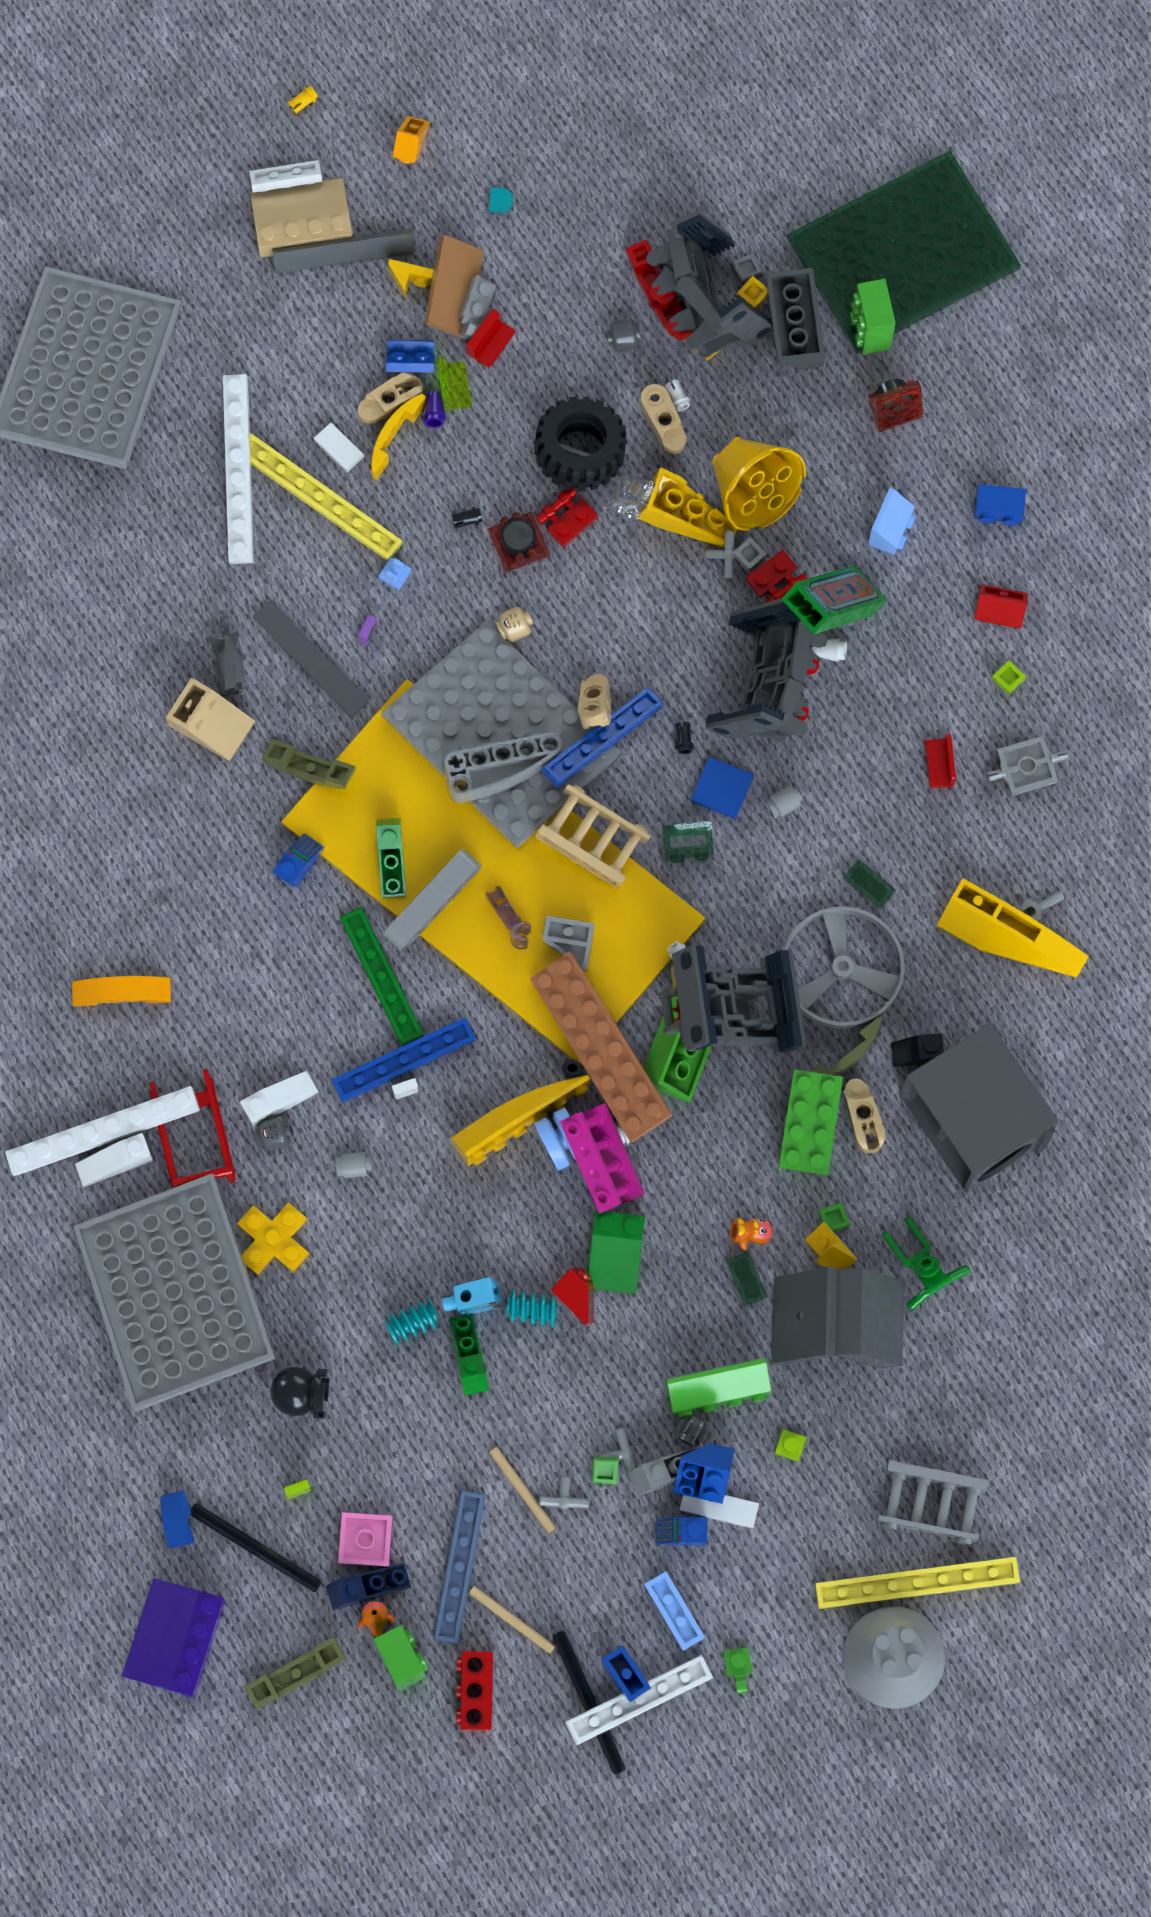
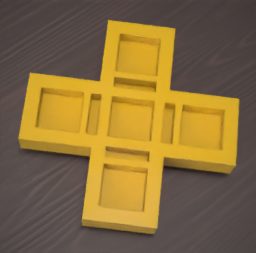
[237,1203,310,1275]

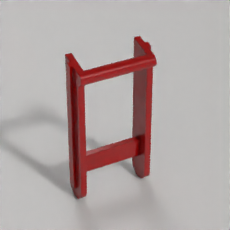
[149,1069,237,1188]

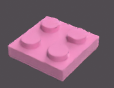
[338,1512,393,1567]

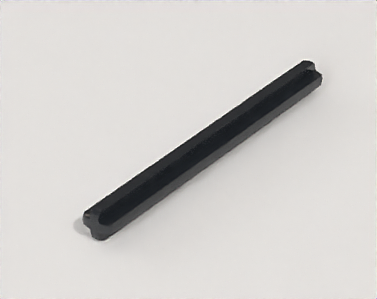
[190,1503,321,1592]
[553,1631,626,1775]

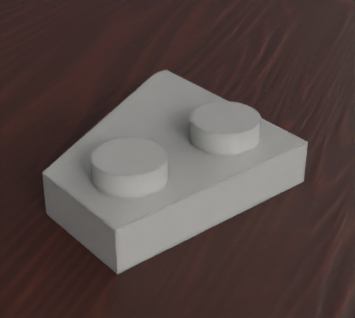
[542,916,595,971]

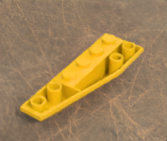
[937,878,1089,978]
[451,1075,590,1166]

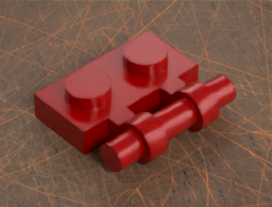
[536,487,598,548]
[745,549,808,603]

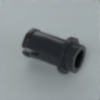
[451,507,483,529]
[675,722,694,754]
[563,1059,582,1079]

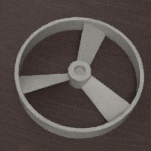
[784,906,905,1029]

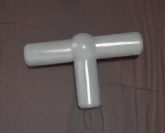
[705,530,735,579]
[601,1428,636,1478]
[539,1477,590,1509]

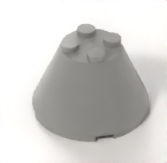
[843,1606,945,1709]

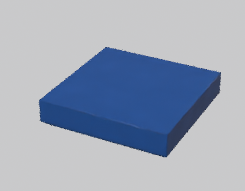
[691,757,754,820]

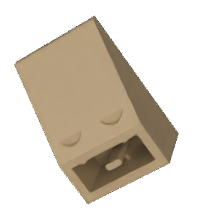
[166,678,255,762]

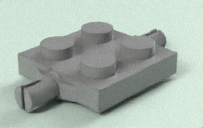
[986,736,1068,796]

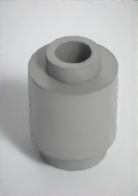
[765,786,802,819]
[336,1151,373,1179]

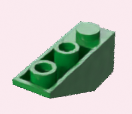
[376,818,406,897]
[449,1314,489,1395]

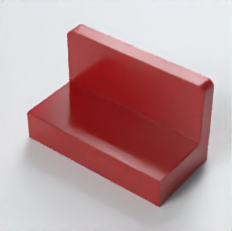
[466,309,515,368]
[975,584,1028,629]
[925,733,956,789]

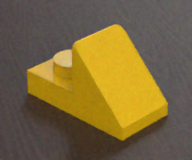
[388,259,434,298]
[805,1222,857,1270]

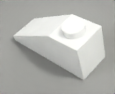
[240,1071,319,1128]
[75,1133,153,1187]

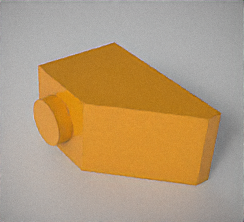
[392,116,430,164]

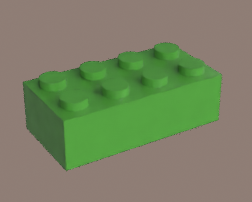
[778,1069,843,1175]

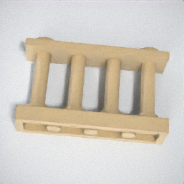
[535,784,651,889]

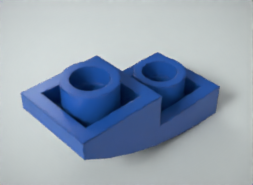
[161,1490,195,1549]

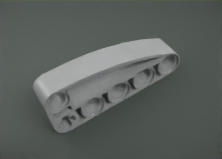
[444,733,561,803]

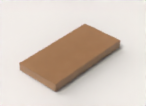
[424,235,484,339]

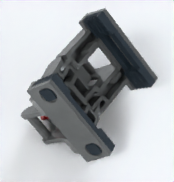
[646,210,773,358]

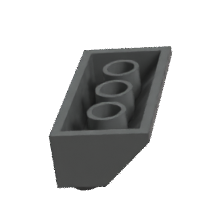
[766,268,825,369]

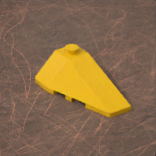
[636,467,737,548]

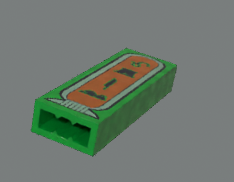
[782,565,887,634]

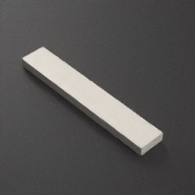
[565,1655,713,1746]

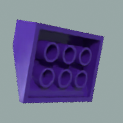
[122,1578,226,1699]

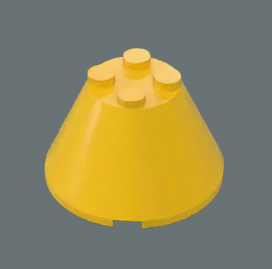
[712,437,806,531]

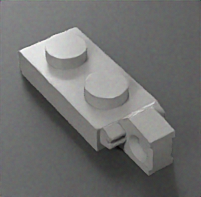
[458,275,496,341]

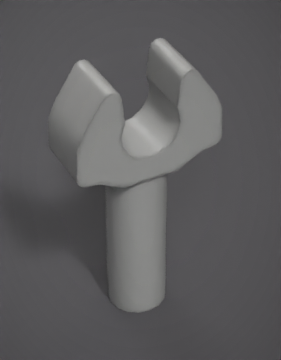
[1020,891,1064,922]

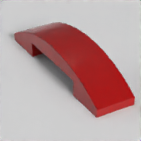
[625,239,683,329]

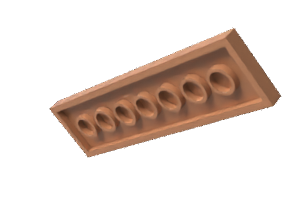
[530,951,674,1143]

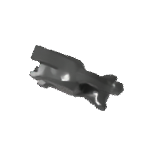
[208,615,245,697]

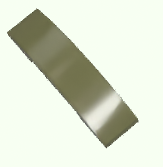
[262,739,356,789]
[811,1017,882,1076]
[244,1637,346,1709]

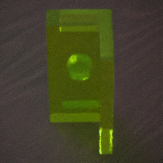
[436,358,472,411]

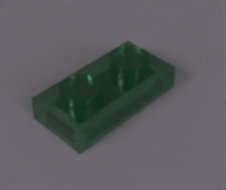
[843,859,896,909]
[725,1251,768,1307]

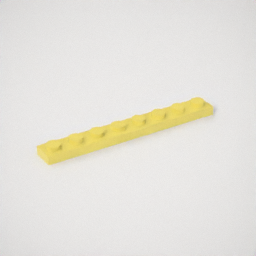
[250,433,403,562]
[815,1557,1020,1609]

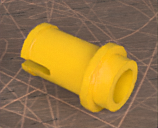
[287,86,318,114]

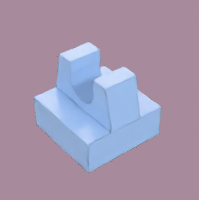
[378,557,412,590]

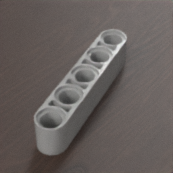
[383,849,482,952]

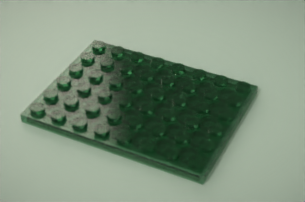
[787,150,1021,354]

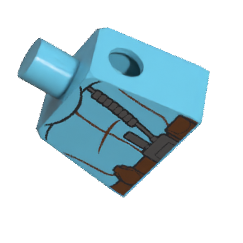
[442,1277,504,1315]

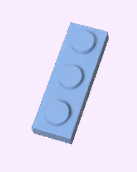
[644,1572,705,1651]

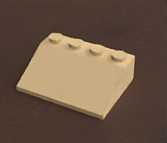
[250,178,352,258]

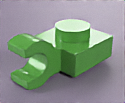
[723,1647,752,1694]

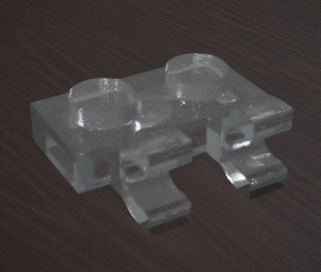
[605,473,656,521]

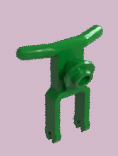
[881,1216,970,1310]

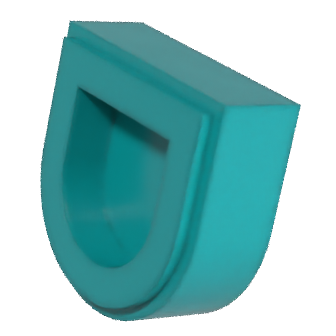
[489,187,513,213]

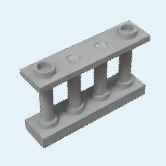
[877,1460,989,1545]

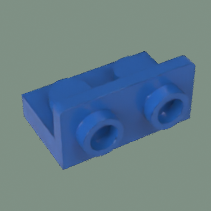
[386,340,434,373]

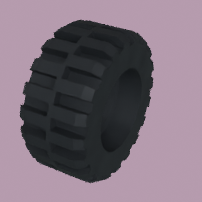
[534,396,627,491]

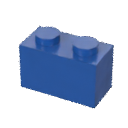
[974,484,1026,526]

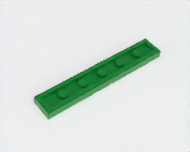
[339,907,424,1046]

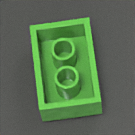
[850,279,896,355]
[373,1625,428,1691]

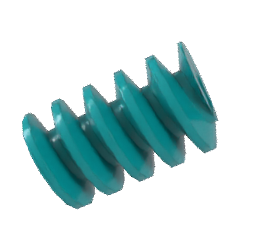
[505,1289,559,1328]
[383,1298,439,1345]

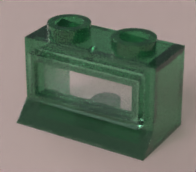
[662,821,714,863]

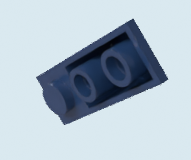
[326,1563,411,1610]

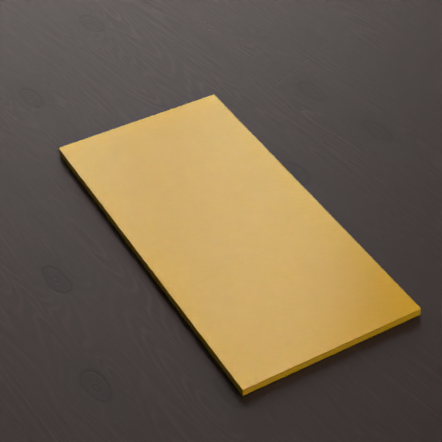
[281,679,706,1066]

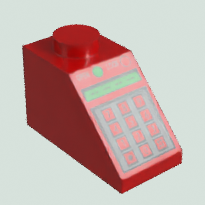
[550,1267,594,1325]

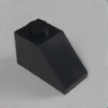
[891,1033,944,1067]

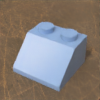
[868,488,916,555]

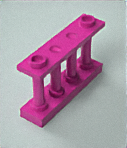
[559,1103,645,1213]

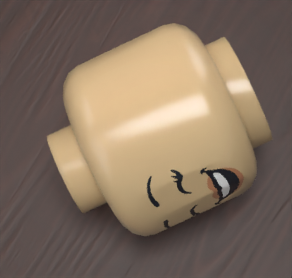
[496,607,534,642]

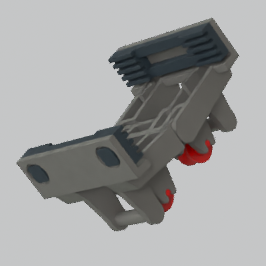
[705,598,827,741]
[658,945,806,1054]

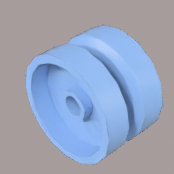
[534,1107,576,1171]

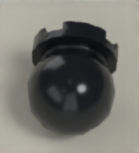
[270,1367,330,1419]

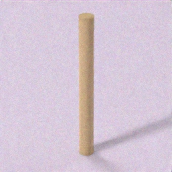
[489,1447,556,1534]
[469,1586,556,1654]

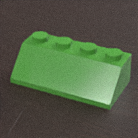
[644,996,712,1103]
[666,1358,771,1418]

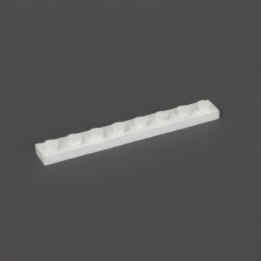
[223,374,254,564]
[5,1086,200,1176]

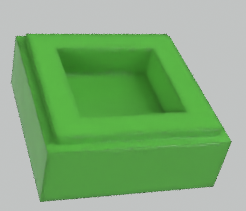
[818,1202,850,1232]
[592,1456,619,1484]

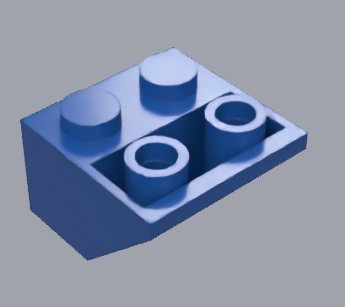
[673,1443,735,1504]

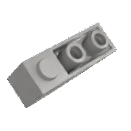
[629,1444,704,1497]

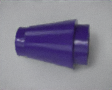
[422,390,446,428]

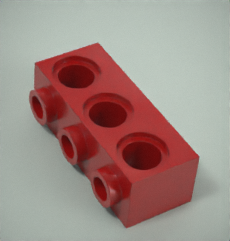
[456,1651,493,1731]

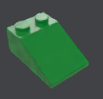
[588,1210,645,1294]

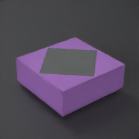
[358,615,378,646]

